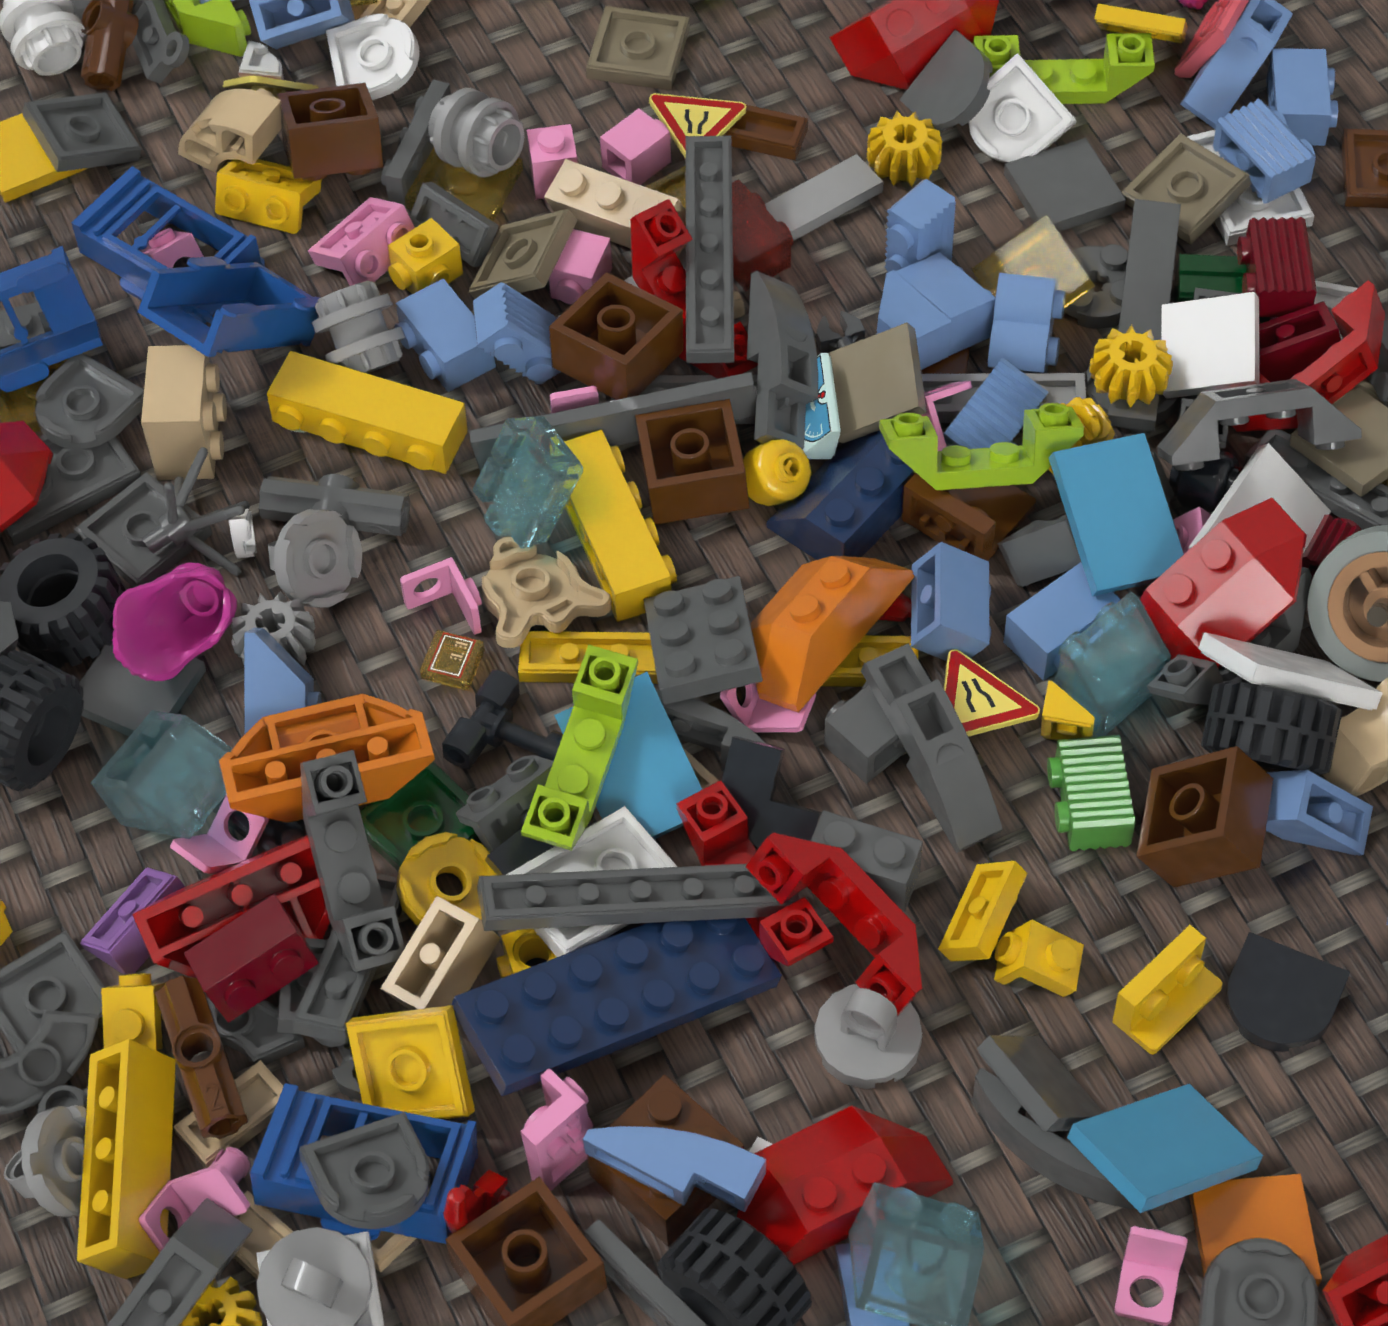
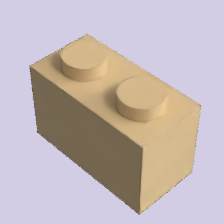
[381,896,500,1010]

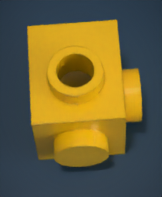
[388,218,463,294]

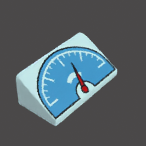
[803,353,841,459]

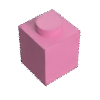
[600,109,671,185]
[526,124,578,199]
[549,229,612,305]

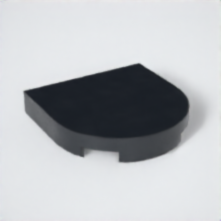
[1225,932,1350,1052]

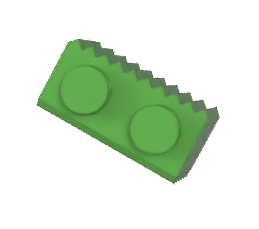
[1047,735,1135,851]

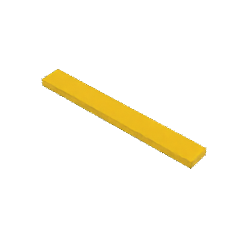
[518,631,918,687]

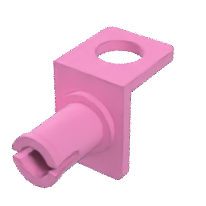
[139,1147,250,1252]

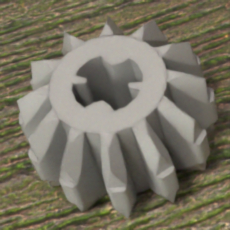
[231,591,316,666]

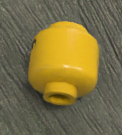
[743,439,811,506]

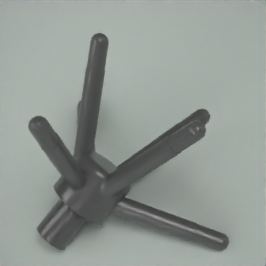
[142,447,250,576]

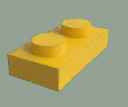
[938,861,1028,961]

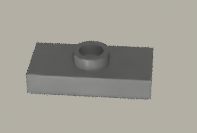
[410,182,499,267]

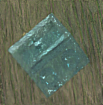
[1055,592,1171,737]
[91,710,233,839]

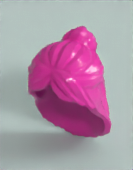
[112,562,237,681]

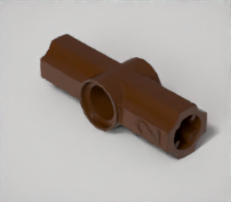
[81,0,139,91]
[155,975,248,1139]

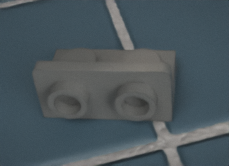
[456,755,554,853]

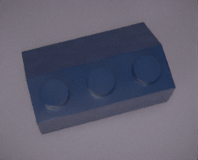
[766,430,917,560]

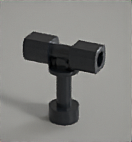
[442,670,563,769]

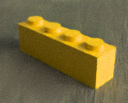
[267,351,468,474]
[548,429,677,622]
[77,1039,176,1279]

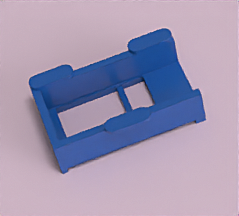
[71,166,265,324]
[0,246,103,392]
[138,256,320,357]
[250,1083,478,1244]

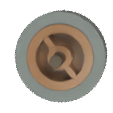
[1308,525,1388,682]

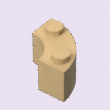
[178,89,282,173]
[1323,677,1388,797]

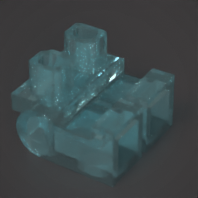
[472,416,583,549]

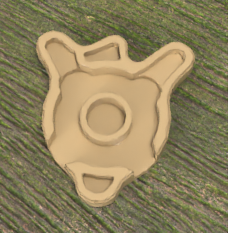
[482,537,611,648]

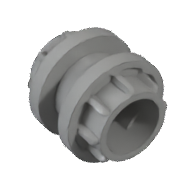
[428,88,524,177]
[312,281,405,374]

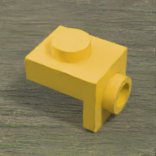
[994,920,1084,997]
[101,973,165,1050]

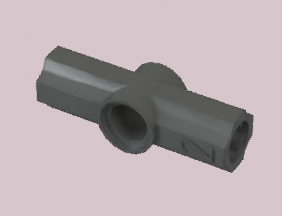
[258,474,411,536]

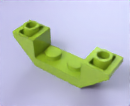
[163,0,251,57]
[973,33,1155,104]
[879,403,1084,490]
[521,644,638,851]

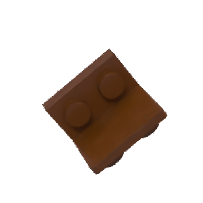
[902,473,1036,561]

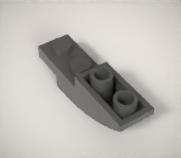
[747,271,818,449]
[861,643,1003,853]

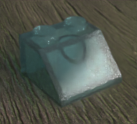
[849,1182,984,1326]

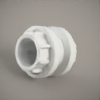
[0,0,86,76]

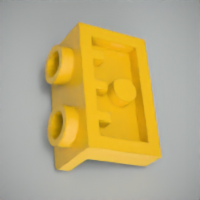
[215,159,321,234]
[1112,925,1223,1055]

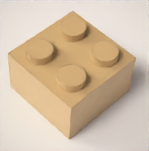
[141,345,227,481]

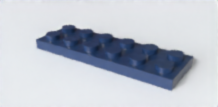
[451,918,782,1097]

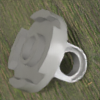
[268,509,363,607]
[814,984,922,1089]
[4,1105,87,1218]
[256,1227,373,1326]

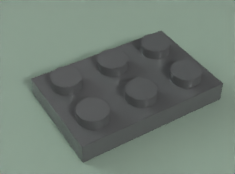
[644,576,763,705]

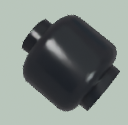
[1169,450,1243,513]

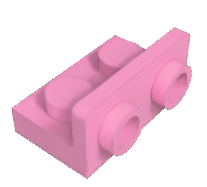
[308,197,415,286]
[521,1069,593,1191]

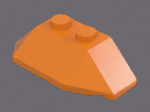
[751,556,915,713]
[219,694,435,823]

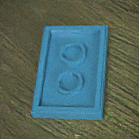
[1049,433,1184,596]
[554,672,702,839]
[1067,1083,1264,1213]

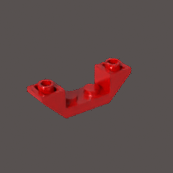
[630,199,758,379]
[1231,280,1385,432]
[676,780,834,967]
[745,832,922,1017]

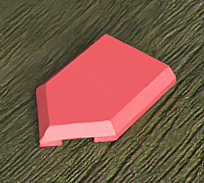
[1174,0,1249,78]

